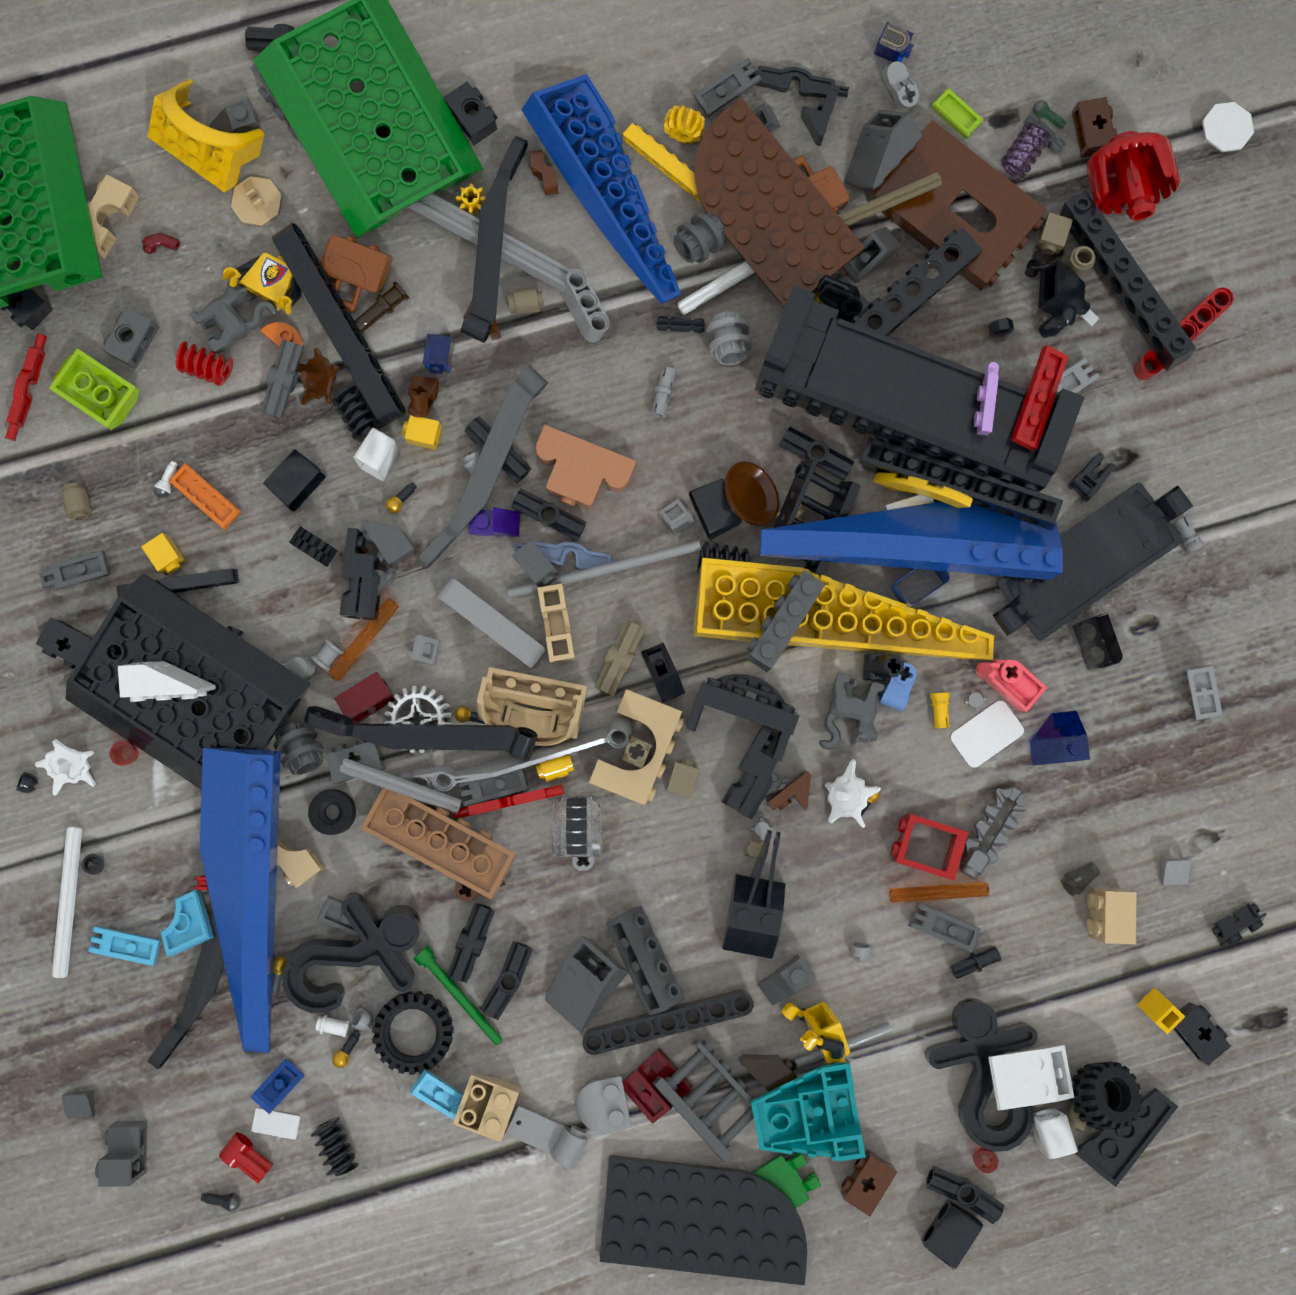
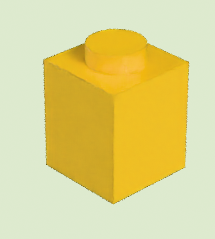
[402,415,442,450]
[141,533,186,574]
[1137,987,1186,1035]

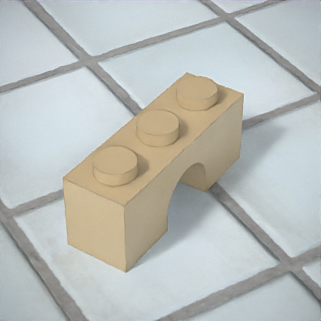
[88,174,140,259]
[537,584,576,664]

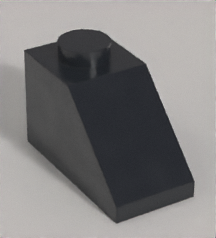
[641,642,685,703]

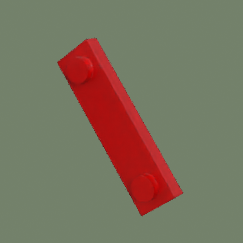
[1011,345,1069,451]

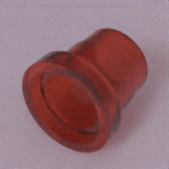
[109,741,139,766]

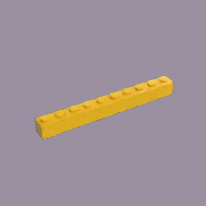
[623,123,701,203]

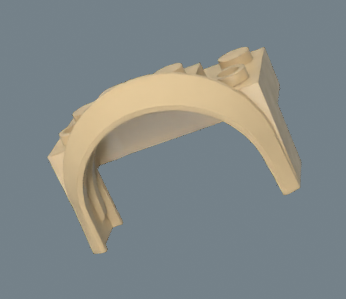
[477,667,587,746]

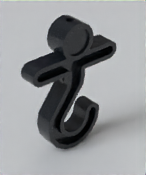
[282,892,421,1013]
[925,998,1038,1152]

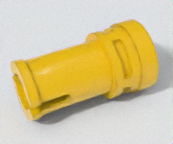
[930,692,950,728]

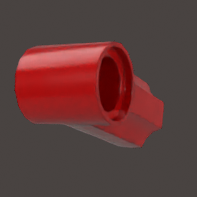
[219,1132,274,1184]

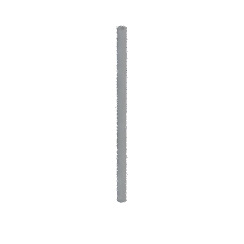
[507,541,702,598]

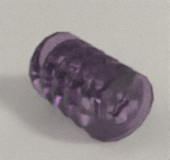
[1001,123,1050,180]

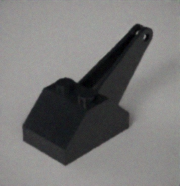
[722,830,786,959]

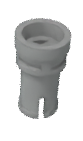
[1173,516,1206,555]

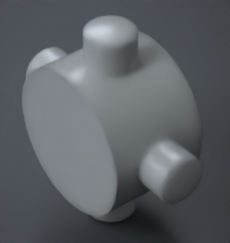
[964,689,986,711]
[751,818,773,840]

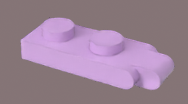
[974,362,999,435]

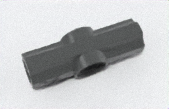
[261,339,304,417]

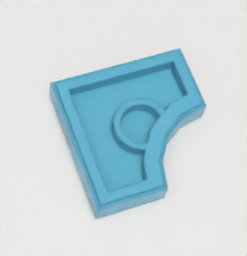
[160,890,214,956]

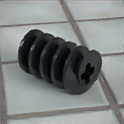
[332,386,383,442]
[697,541,750,571]
[310,1116,359,1176]

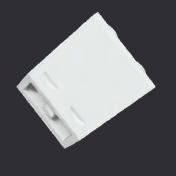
[118,661,216,702]
[988,1045,1074,1110]

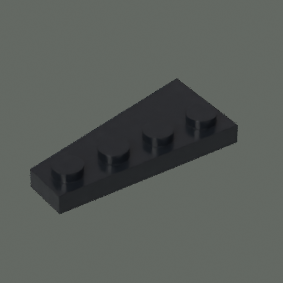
[1075,1088,1178,1187]

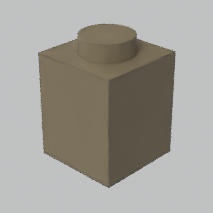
[1035,212,1073,255]
[666,759,699,798]

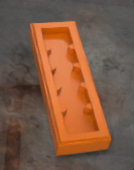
[169,463,242,530]

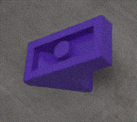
[469,507,520,537]

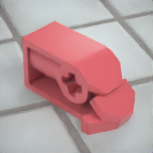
[975,659,1047,712]

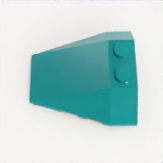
[751,1061,866,1161]

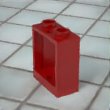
[890,813,969,881]

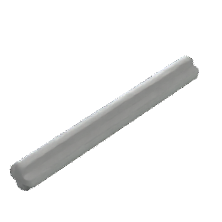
[339,758,461,814]

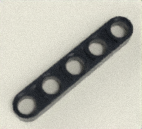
[116,569,240,597]

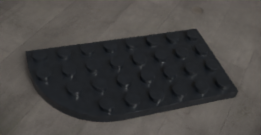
[600,1155,807,1285]

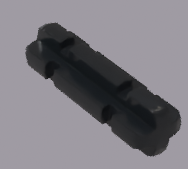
[657,316,705,333]

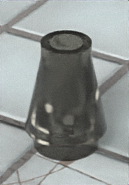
[1061,862,1100,896]

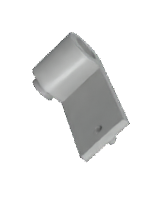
[505,1104,588,1169]

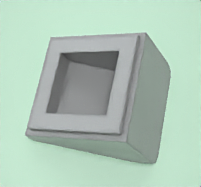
[658,499,695,536]
[1160,859,1191,886]

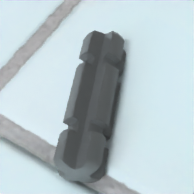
[1024,113,1065,154]

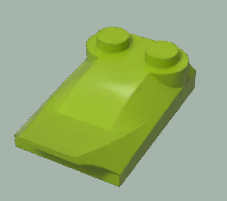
[49,348,139,430]

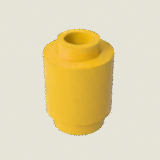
[535,754,574,783]

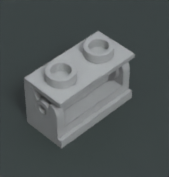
[1186,664,1223,720]

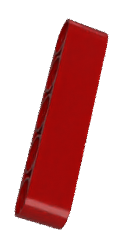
[1134,287,1234,380]

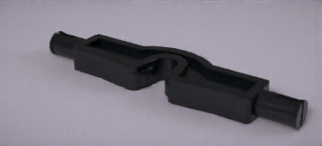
[744,66,849,98]

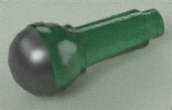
[1032,100,1067,129]

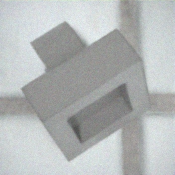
[407,634,439,665]

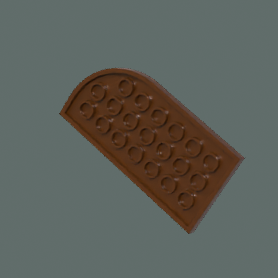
[694,97,865,309]

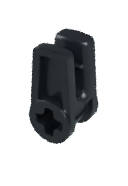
[817,275,863,317]
[1067,452,1116,503]

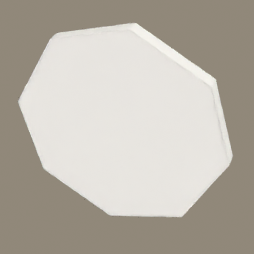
[1202,102,1254,152]

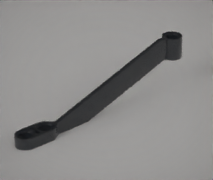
[461,136,528,343]
[304,706,538,760]
[147,913,224,1070]

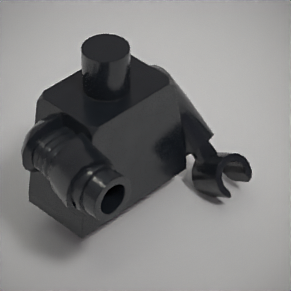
[1025,258,1090,338]

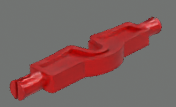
[5,333,47,441]
[453,784,564,819]

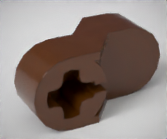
[529,149,559,196]

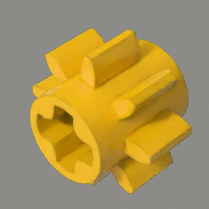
[456,183,486,215]

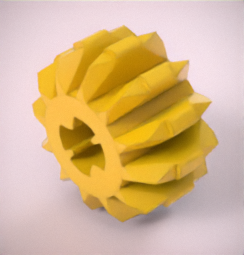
[664,105,705,144]

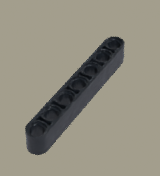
[582,989,754,1055]

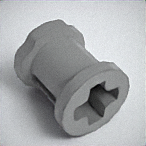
[311,638,344,671]
[572,848,595,871]

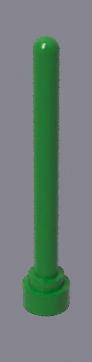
[413,945,502,1045]

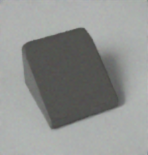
[753,103,780,132]
[62,1091,94,1119]

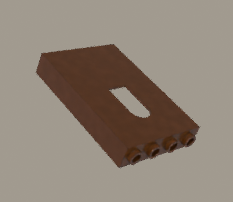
[868,120,1047,291]

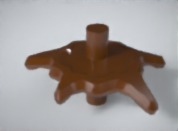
[297,348,339,405]

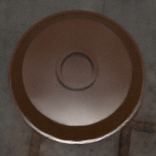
[725,461,779,526]

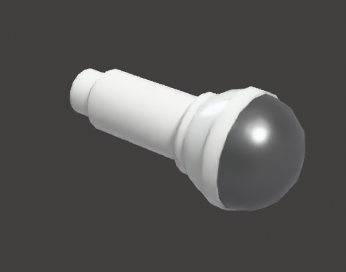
[154,461,178,498]

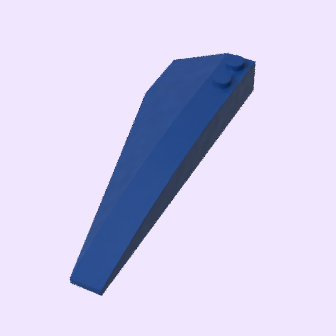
[521,74,681,304]

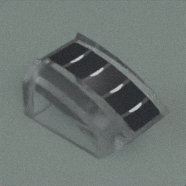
[552,794,603,857]

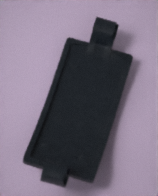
[992,482,1194,641]

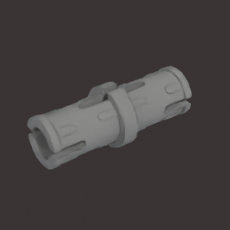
[650,367,677,418]

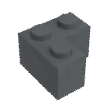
[95,1121,147,1187]

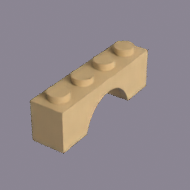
[277,805,326,888]

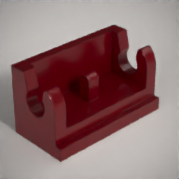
[334,672,396,723]

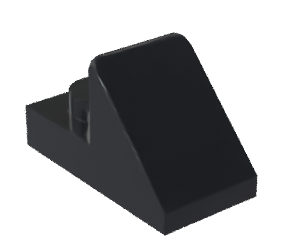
[801,89,838,146]

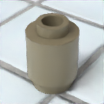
[1065,246,1095,277]
[508,287,544,315]
[61,483,92,521]

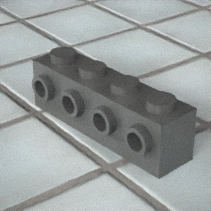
[745,570,826,672]
[606,906,684,1016]

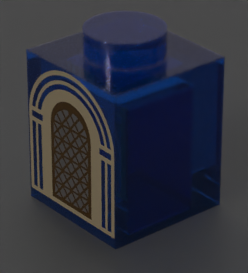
[874,21,914,62]
[423,334,454,374]

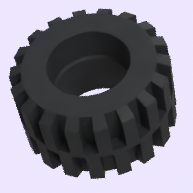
[1070,1061,1142,1130]

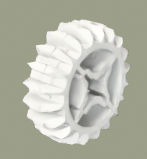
[384,686,452,753]

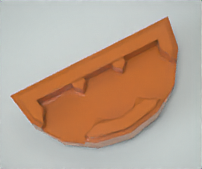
[260,322,303,360]

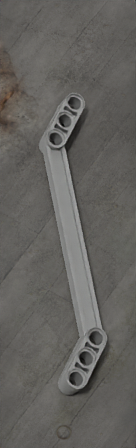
[401,176,610,343]

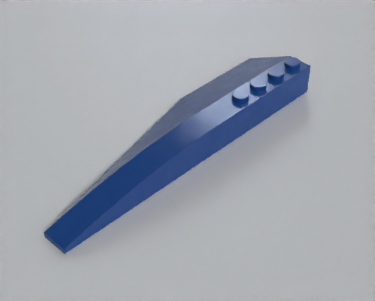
[760,501,1063,580]
[200,747,281,1053]

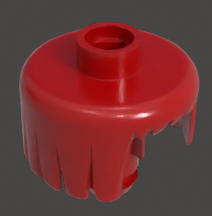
[1087,131,1180,221]

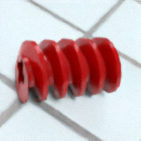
[176,341,233,386]

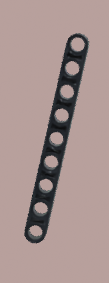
[272,222,406,427]

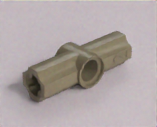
[594,620,645,697]
[621,736,652,768]

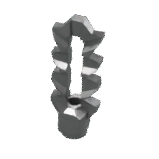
[959,787,1028,880]

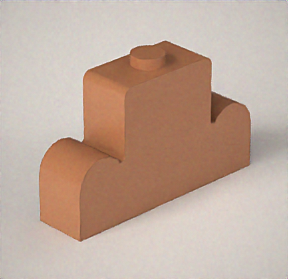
[536,425,637,510]

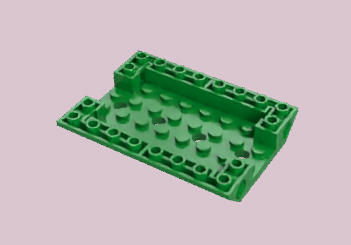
[253,0,484,239]
[0,96,103,308]

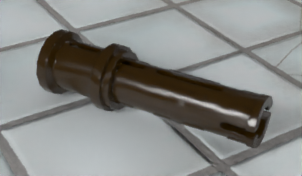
[355,281,410,333]

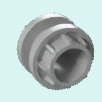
[706,312,752,365]

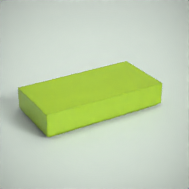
[931,87,984,140]

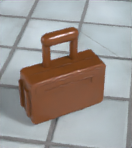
[793,155,850,213]
[320,235,393,313]

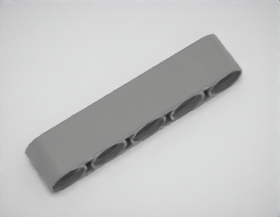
[435,576,547,669]

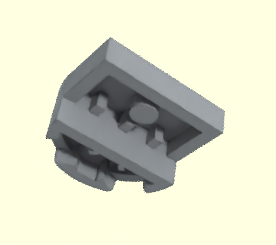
[576,1074,632,1133]

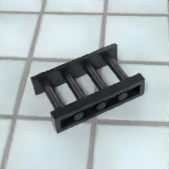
[774,460,861,575]

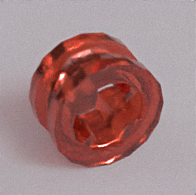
[973,1148,999,1173]

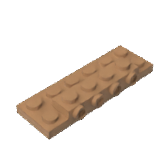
[360,788,517,900]

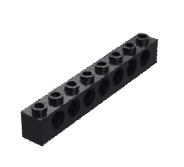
[1060,190,1196,371]
[861,437,1063,531]

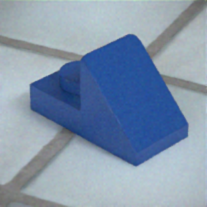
[250,1059,305,1114]

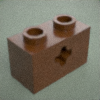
[1072,97,1118,158]
[841,1149,897,1217]

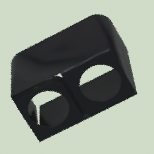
[263,449,328,512]
[689,478,742,540]
[1073,612,1123,670]
[921,1199,983,1271]

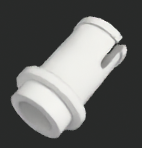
[315,1014,350,1037]

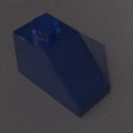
[1029,710,1090,765]

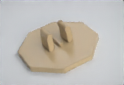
[231,176,282,227]

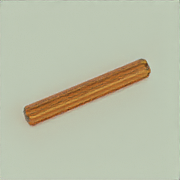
[328,598,399,681]
[889,882,990,903]

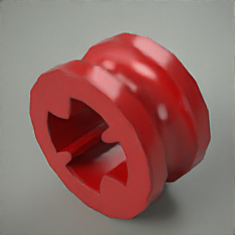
[194,876,208,890]

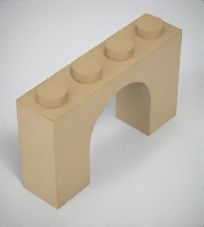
[589,689,685,805]

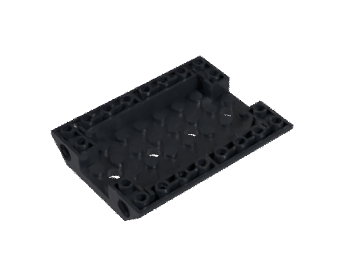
[65,574,311,790]

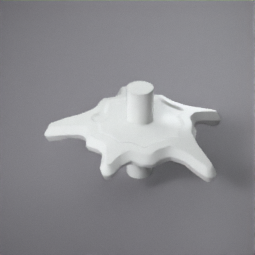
[35,739,96,796]
[825,759,881,828]

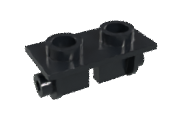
[1211,903,1267,946]

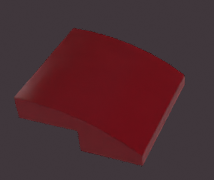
[623,1048,693,1124]

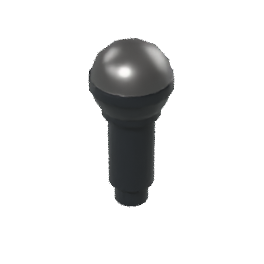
[201,1193,241,1212]

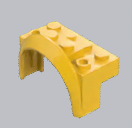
[147,79,265,193]

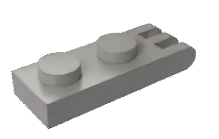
[1056,357,1101,393]

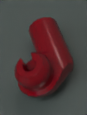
[142,232,180,254]

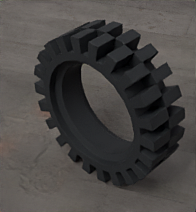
[372,991,454,1075]

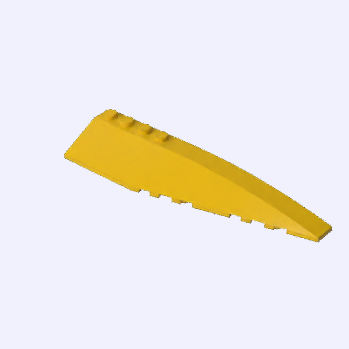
[693,558,994,661]

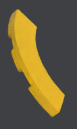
[872,473,973,508]

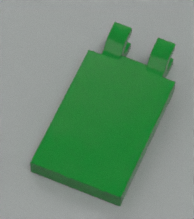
[752,1152,821,1208]

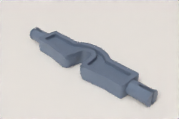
[515,541,625,572]

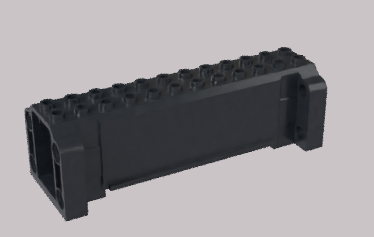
[755,286,1085,492]

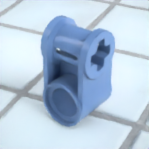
[879,662,917,712]

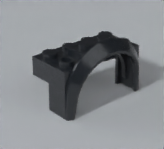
[686,674,799,761]

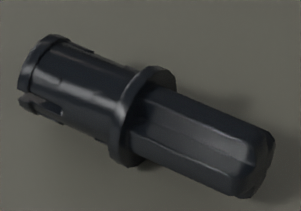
[950,946,1001,979]

